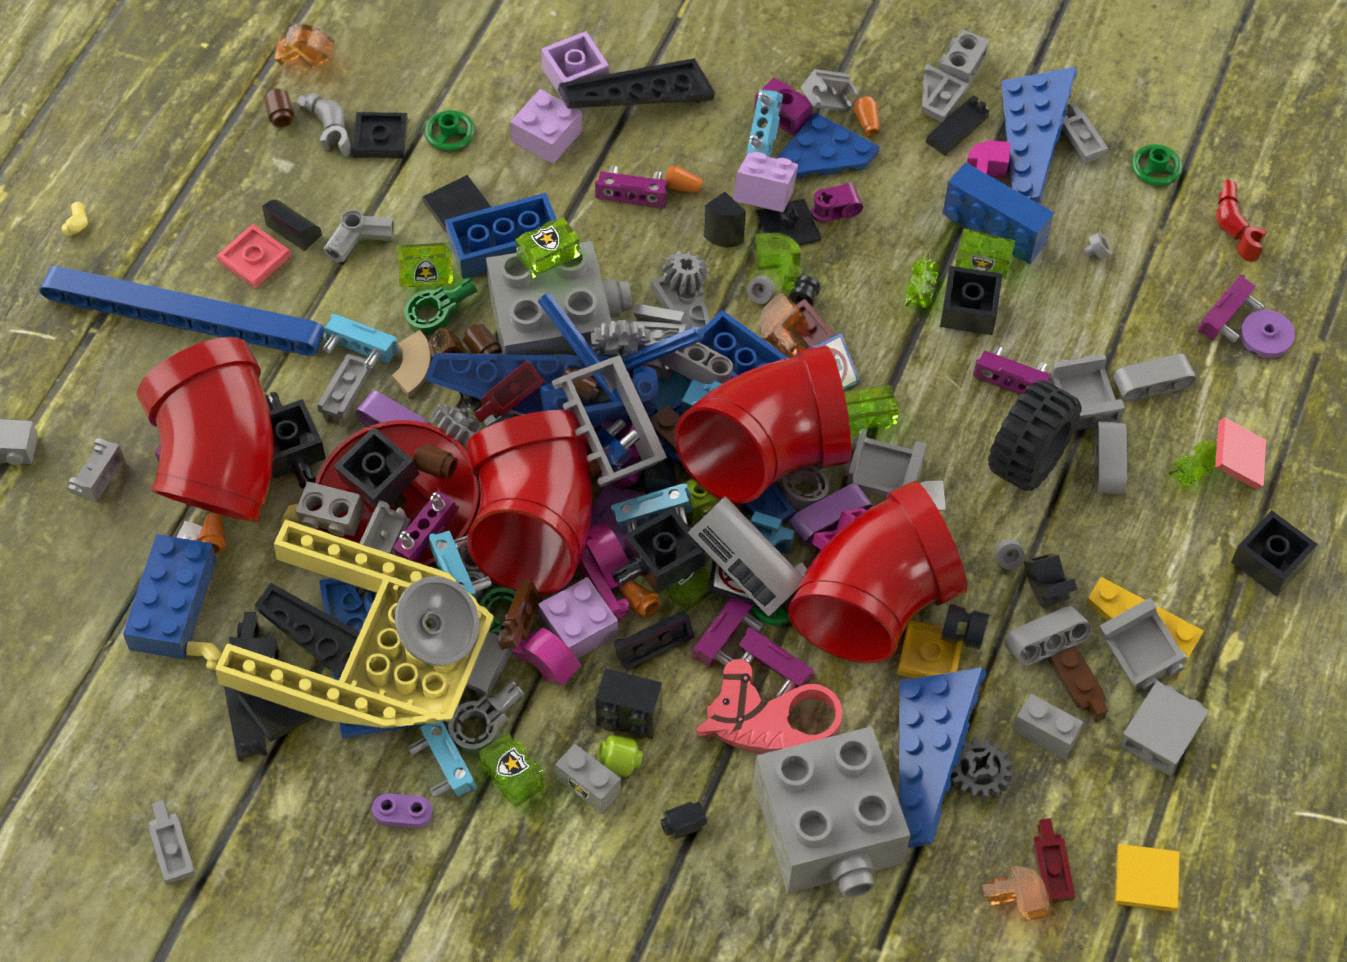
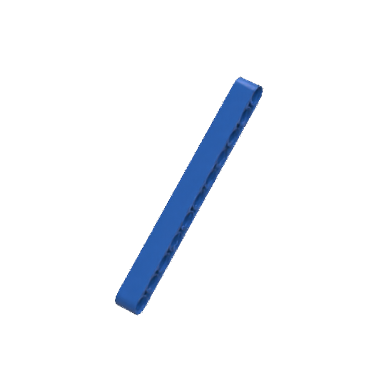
[39,266,325,356]

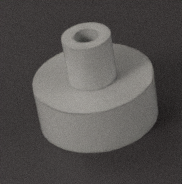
[1084,232,1112,260]
[747,275,776,304]
[994,539,1025,569]

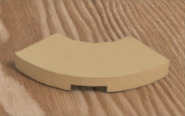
[392,330,431,398]

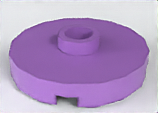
[1240,310,1295,359]

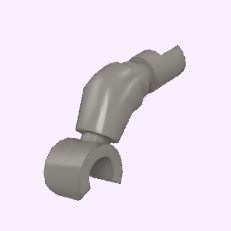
[295,93,352,158]

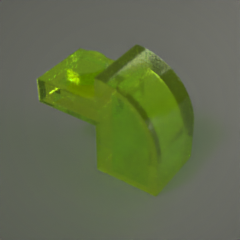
[754,233,801,291]

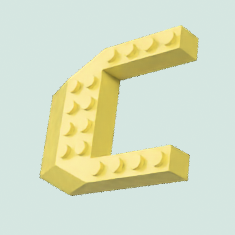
[215,520,494,728]

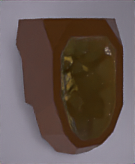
[429,328,467,357]

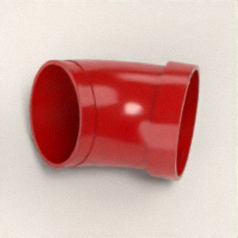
[136,337,274,523]
[675,345,851,503]
[466,410,592,595]
[788,481,968,663]

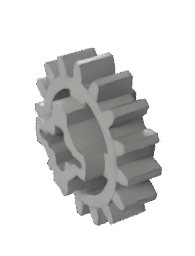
[591,320,651,358]
[431,404,482,447]

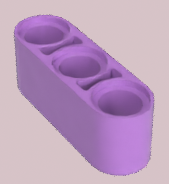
[355,391,432,427]
[790,483,873,546]

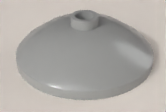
[395,576,479,666]

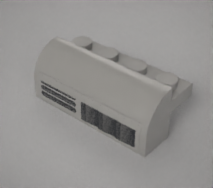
[688,497,803,616]

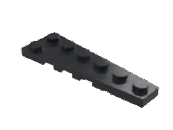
[557,58,715,109]
[254,583,360,678]

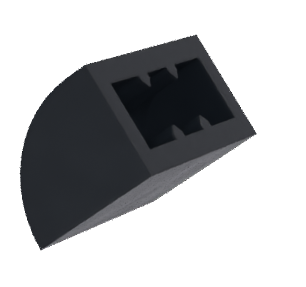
[704,192,746,247]
[262,199,322,251]
[642,458,677,495]

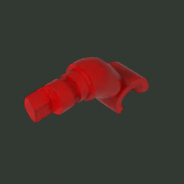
[1216,180,1267,262]

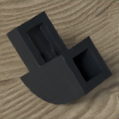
[1023,553,1078,607]
[229,612,280,661]

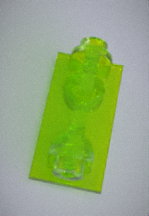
[905,252,940,308]
[1168,439,1217,486]

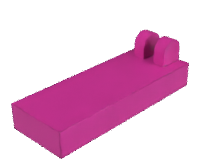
[577,547,629,622]

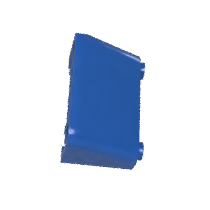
[539,365,658,426]

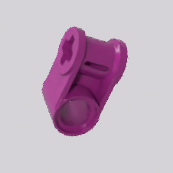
[811,183,864,223]

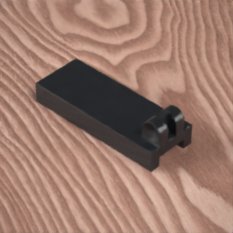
[926,95,990,156]
[614,610,695,671]
[224,686,268,762]

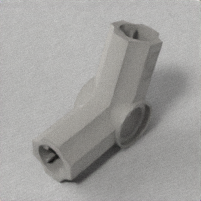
[323,210,394,263]

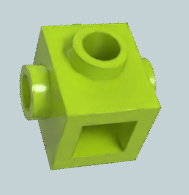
[685,479,719,525]

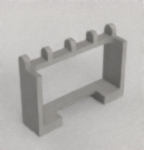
[552,355,667,487]

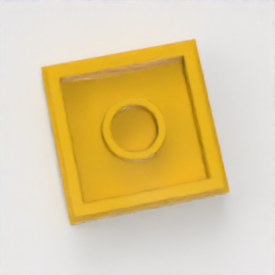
[897,620,963,678]
[1115,844,1179,912]

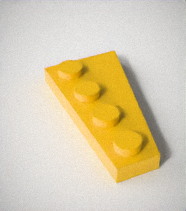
[1087,577,1204,679]

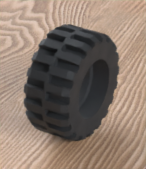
[988,380,1082,491]

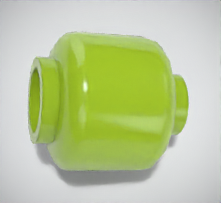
[597,735,643,777]

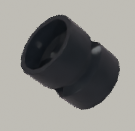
[941,604,990,650]

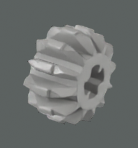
[662,250,708,295]

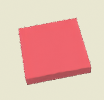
[216,224,292,289]
[1215,417,1266,490]

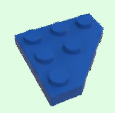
[776,112,880,179]

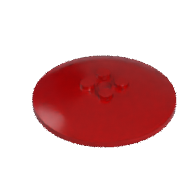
[312,420,480,567]

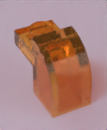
[274,24,335,68]
[760,291,806,355]
[982,866,1055,922]

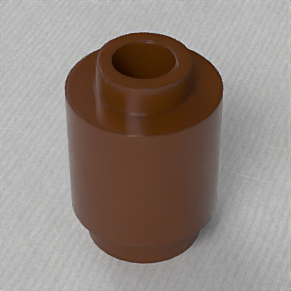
[264,88,294,128]
[463,324,502,354]
[560,367,600,405]
[413,443,458,479]

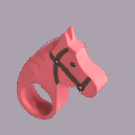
[696,659,842,754]

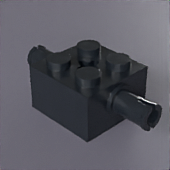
[265,392,326,489]
[611,508,705,594]

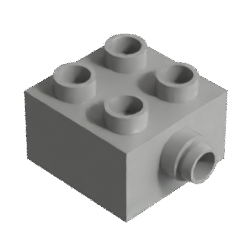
[486,241,632,359]
[753,726,910,898]

